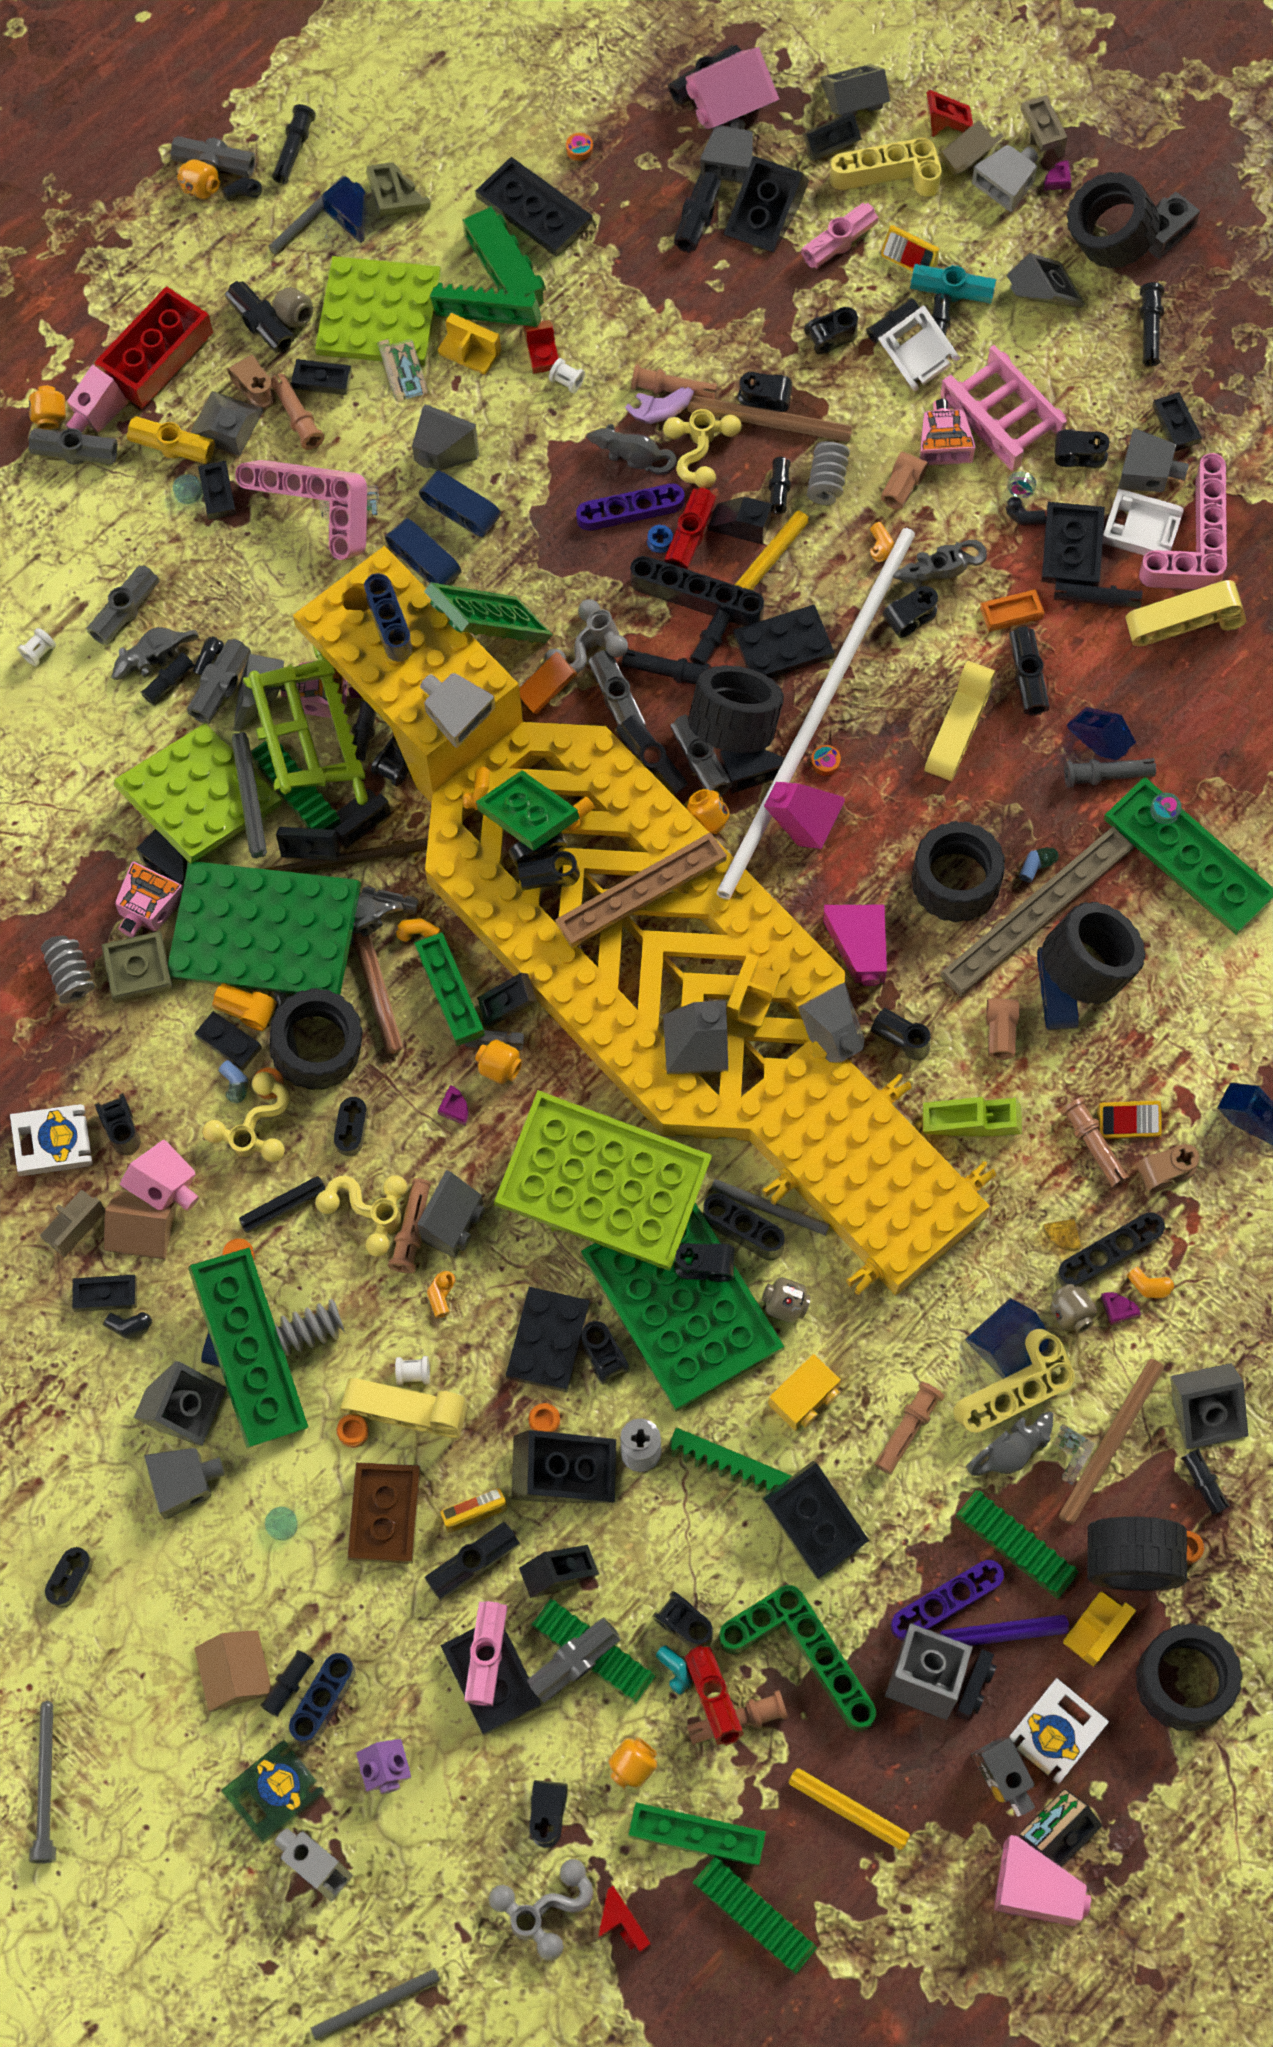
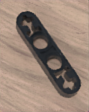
[1057,1212,1165,1287]

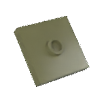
[101,931,173,1002]

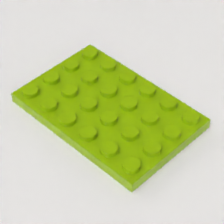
[494,1090,712,1271]

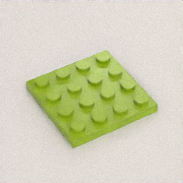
[315,256,441,366]
[114,723,282,864]

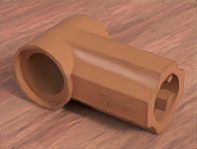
[881,451,928,510]
[986,998,1019,1060]

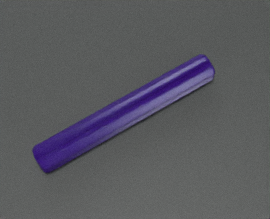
[940,1615,1069,1646]

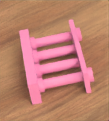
[940,345,1067,472]

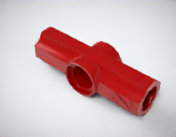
[664,487,716,570]
[684,1645,744,1746]

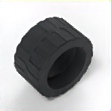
[1067,172,1160,268]
[688,665,784,753]
[912,821,1005,922]
[1041,902,1146,1005]
[269,988,363,1090]
[1087,1516,1187,1591]
[1135,1623,1243,1731]

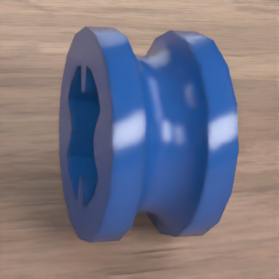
[647,525,673,553]

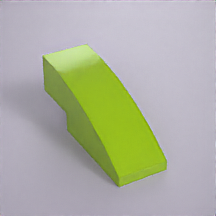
[923,1097,1022,1136]

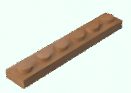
[555,832,727,948]

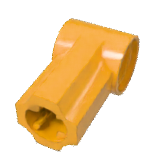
[212,983,278,1031]

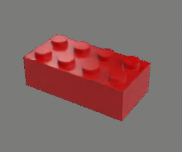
[94,286,214,409]

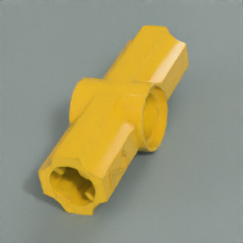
[127,416,215,464]

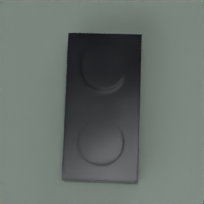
[803,113,862,160]
[291,359,352,395]
[1152,392,1202,451]
[198,461,236,520]
[276,827,340,861]
[477,973,536,1026]
[194,1011,262,1071]
[72,1274,137,1312]
[955,1649,997,1720]

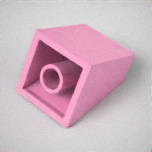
[685,47,779,129]
[994,1835,1091,1926]

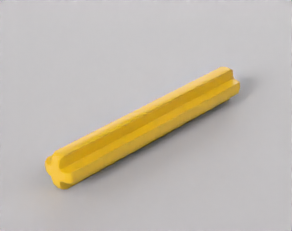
[735,511,809,590]
[789,1768,910,1850]

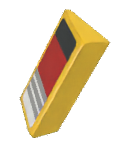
[881,225,939,272]
[1097,1100,1162,1139]
[440,1488,508,1533]

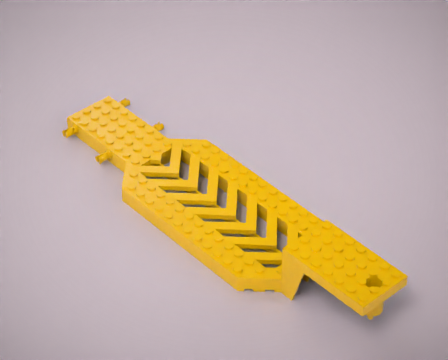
[293,545,997,1296]

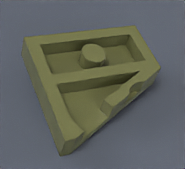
[366,162,431,216]

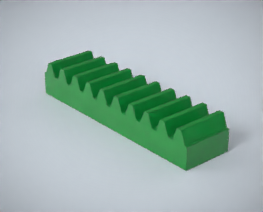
[430,282,542,327]
[251,741,341,830]
[414,932,485,1046]
[670,1427,792,1495]
[956,1490,1079,1600]
[531,1599,656,1705]
[628,1802,766,1867]
[693,1856,817,1975]

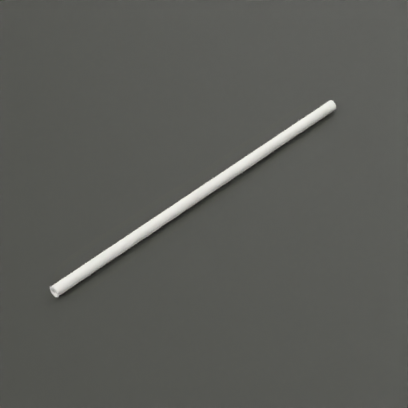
[716,528,915,900]

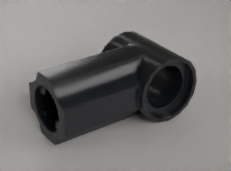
[518,851,580,891]
[871,1008,931,1060]

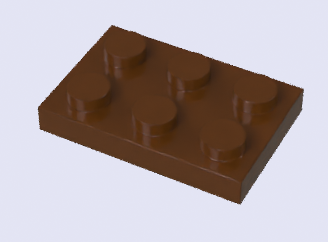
[348,1462,421,1564]

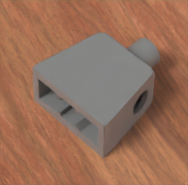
[972,145,1038,212]
[420,673,496,748]
[275,1828,353,1902]

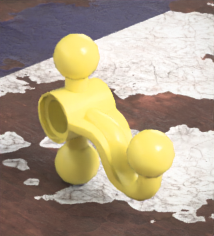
[663,409,742,489]
[202,1072,290,1162]
[315,1175,407,1257]

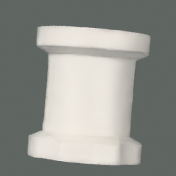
[548,358,585,393]
[17,628,56,667]
[395,1356,430,1386]

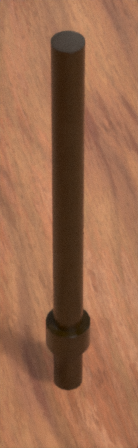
[262,838,428,873]

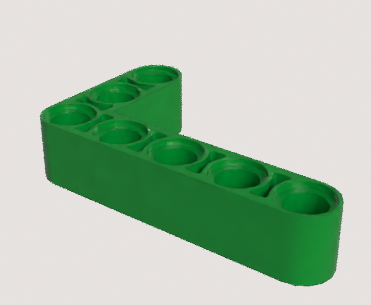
[719,1585,876,1732]

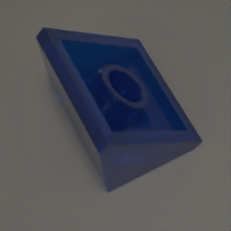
[965,1298,1049,1379]

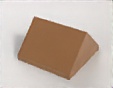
[104,1191,177,1260]
[194,1630,272,1712]

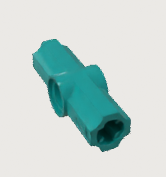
[910,264,996,304]

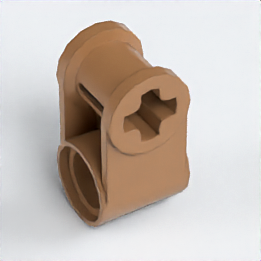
[227,354,275,409]
[1136,1144,1199,1193]

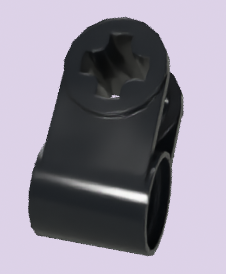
[803,307,858,355]
[738,372,793,412]
[1054,429,1110,468]
[882,586,938,638]
[371,734,409,787]
[95,1093,141,1156]
[674,1243,735,1282]
[581,1321,631,1385]
[652,1591,714,1649]
[529,1780,568,1848]

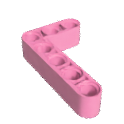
[1139,453,1227,589]
[235,460,367,560]

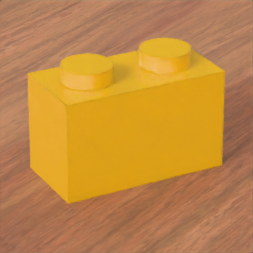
[768,1353,841,1431]

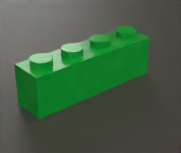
[462,206,546,305]

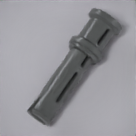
[1064,758,1156,788]

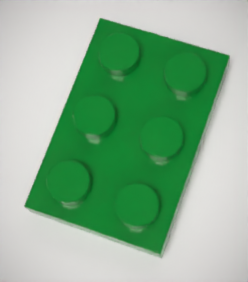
[476,770,580,851]

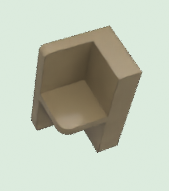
[1020,95,1068,158]
[40,1189,105,1257]

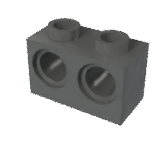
[1148,191,1200,259]

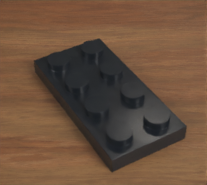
[475,156,593,257]

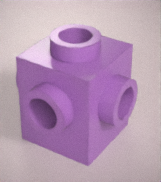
[356,1739,412,1794]

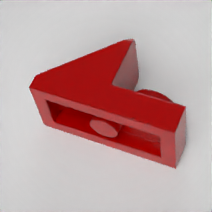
[926,90,973,137]
[523,320,559,374]
[598,1885,651,1954]

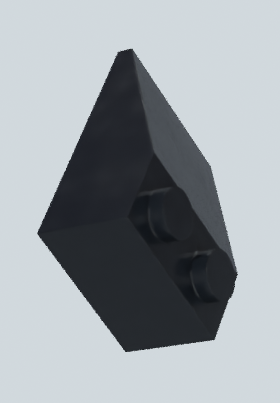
[724,156,810,253]
[511,1430,616,1503]

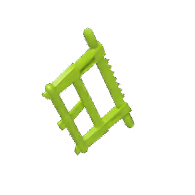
[243,645,368,805]

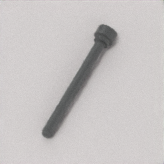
[29,1701,56,1864]

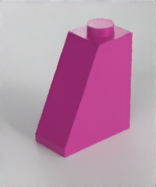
[764,782,845,849]
[823,904,887,986]

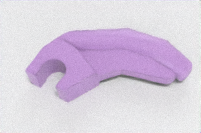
[625,387,694,424]

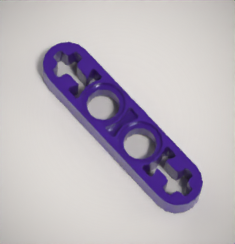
[576,484,684,531]
[891,1560,1003,1641]

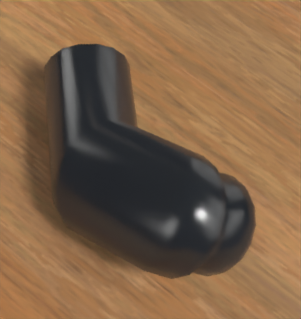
[221,177,263,201]
[1005,497,1046,526]
[193,636,224,675]
[103,1312,152,1339]

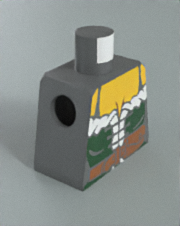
[971,1737,1035,1817]

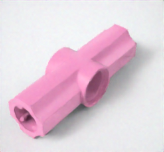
[801,203,878,268]
[464,1601,508,1706]

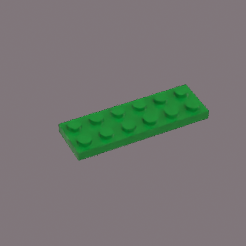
[424,582,553,643]
[1104,777,1273,936]
[188,1247,309,1448]

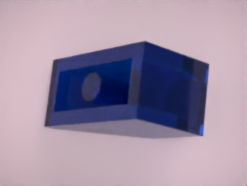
[321,176,367,244]
[1066,707,1136,760]
[1217,1083,1273,1145]

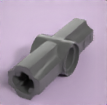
[170,136,256,177]
[29,428,118,465]
[86,565,160,645]
[187,639,251,723]
[588,650,646,727]
[670,714,732,796]
[527,1617,622,1703]

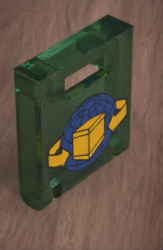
[221,1740,325,1845]

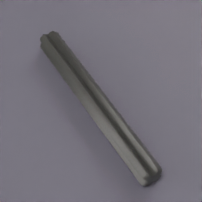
[232,732,267,859]

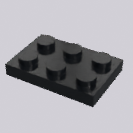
[1041,502,1105,587]
[733,604,835,678]
[506,1286,590,1393]
[762,1461,869,1579]
[440,1627,542,1736]

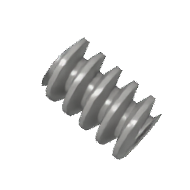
[807,441,850,506]
[40,936,95,1003]
[275,1299,346,1356]
[620,1418,661,1472]

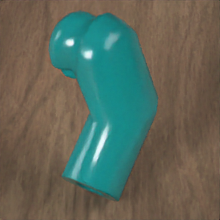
[656,1645,692,1695]

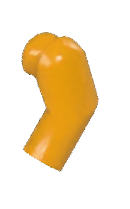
[870,522,894,562]
[463,767,490,810]
[567,797,595,831]
[396,918,442,942]
[1126,1266,1174,1298]
[427,1271,455,1318]

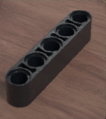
[630,556,764,626]

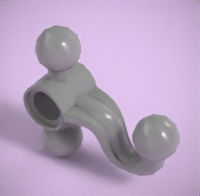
[543,599,628,673]
[488,1859,593,1961]

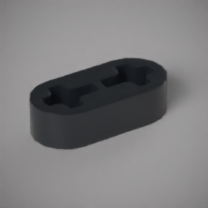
[509,831,567,867]
[334,1097,368,1156]
[45,1547,92,1608]

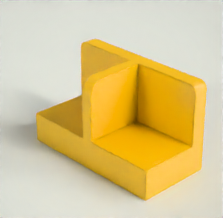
[438,313,501,375]
[726,953,781,1028]
[1063,1592,1136,1667]

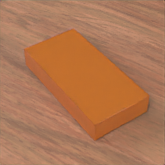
[980,589,1045,632]
[519,652,577,714]

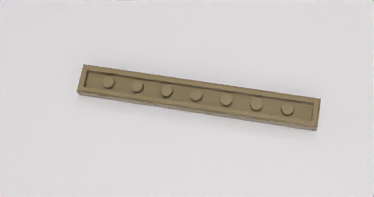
[940,826,1134,997]

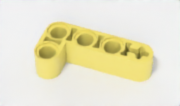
[830,138,942,197]
[1125,580,1247,646]
[924,660,995,782]
[953,1329,1075,1433]
[340,1378,468,1438]

